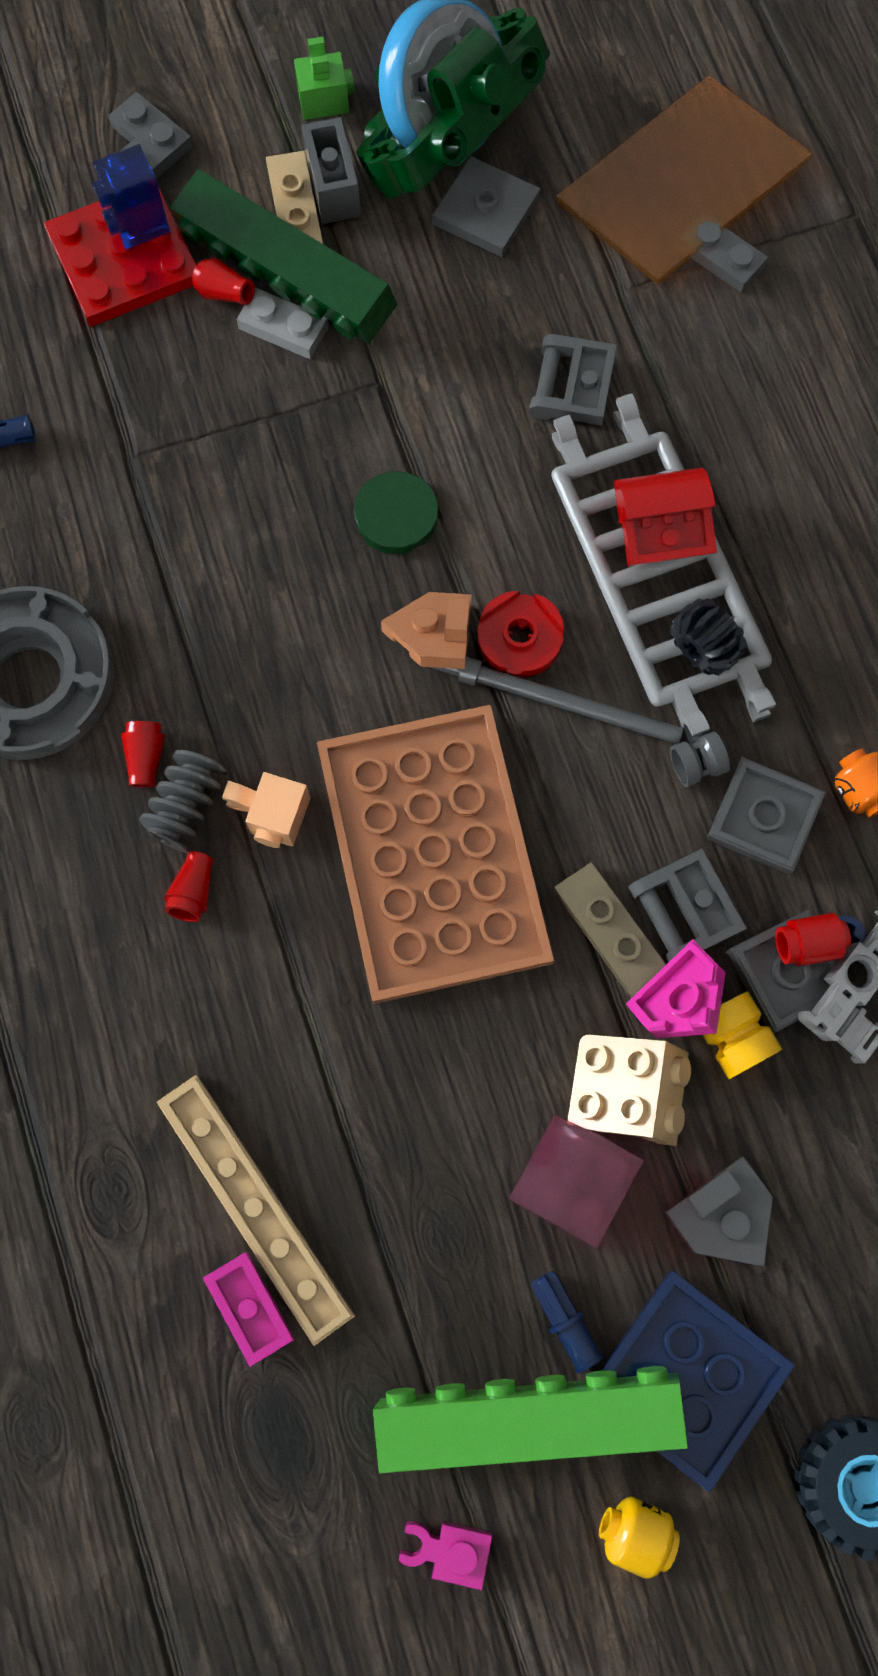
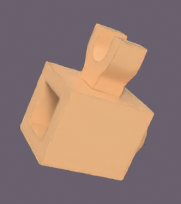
[222,772,311,848]

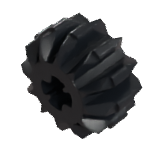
[670,598,747,676]

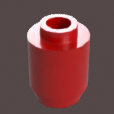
[775,913,851,967]

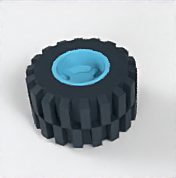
[795,1415,878,1561]

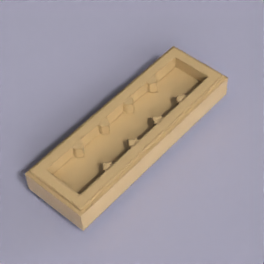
[266,150,323,244]

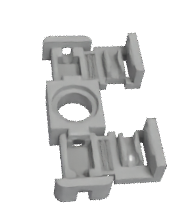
[798,910,878,1063]

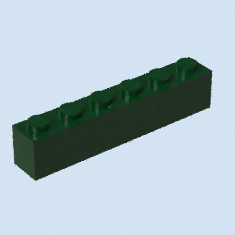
[170,169,398,344]

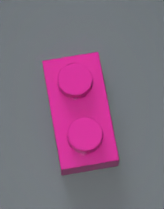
[203,1252,295,1367]

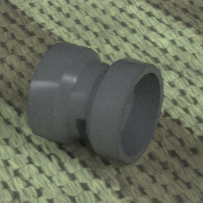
[670,731,730,788]

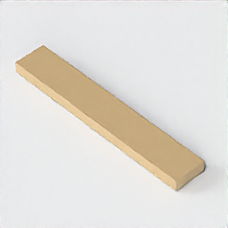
[157,1075,355,1346]

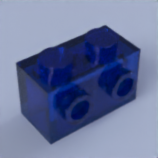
[91,144,170,250]

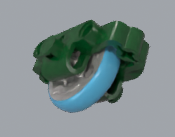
[356,0,550,198]

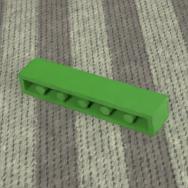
[373,1366,688,1473]

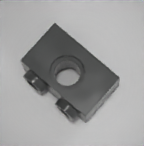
[301,117,361,224]

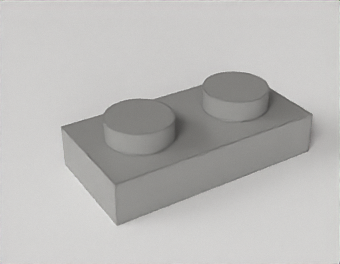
[236,288,329,360]

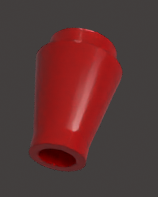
[192,258,255,305]
[121,721,166,787]
[163,851,214,922]

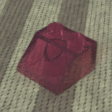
[508,1115,644,1249]

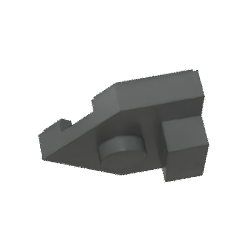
[664,1157,773,1267]

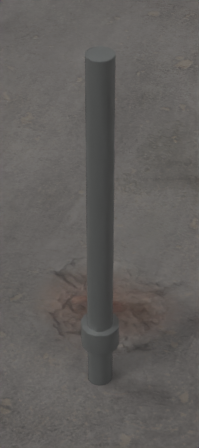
[428,656,683,744]

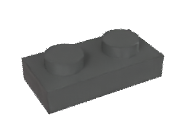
[677,213,768,293]

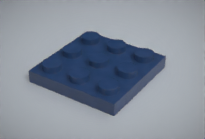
[600,1270,795,1493]

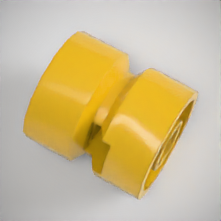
[703,992,783,1079]

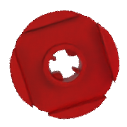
[477,591,564,678]

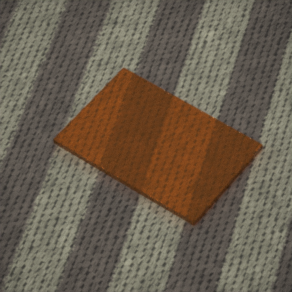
[557,75,812,285]

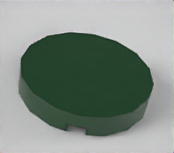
[354,471,438,554]

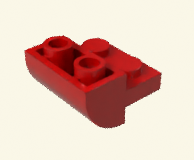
[614,467,717,567]

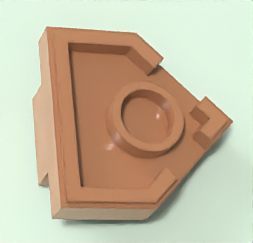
[381,592,472,669]

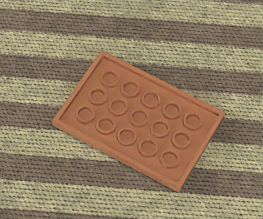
[317,705,554,1004]

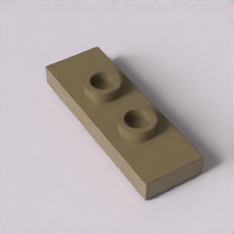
[553,862,666,998]

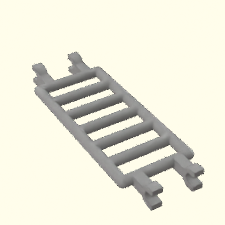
[551,393,776,744]

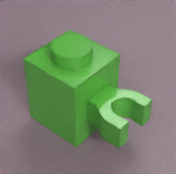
[294,37,355,120]

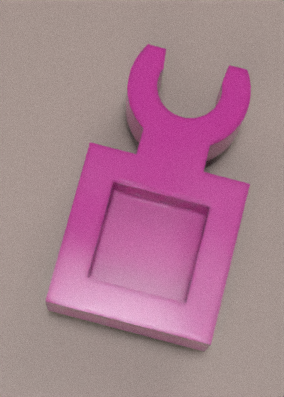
[399,1521,492,1590]

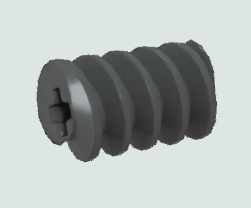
[139,750,228,853]

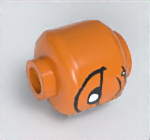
[834,748,878,818]

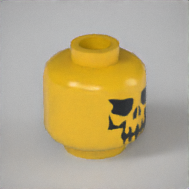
[599,1496,680,1579]

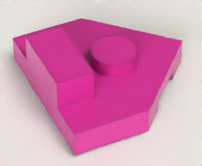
[626,939,726,1039]

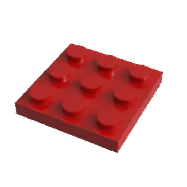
[43,179,196,327]

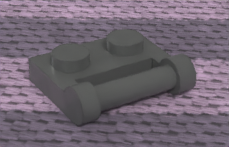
[528,334,617,426]
[628,849,747,962]

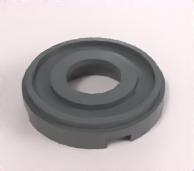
[0,586,114,760]

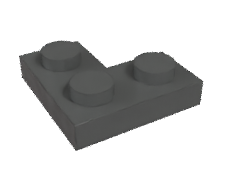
[107,92,193,189]

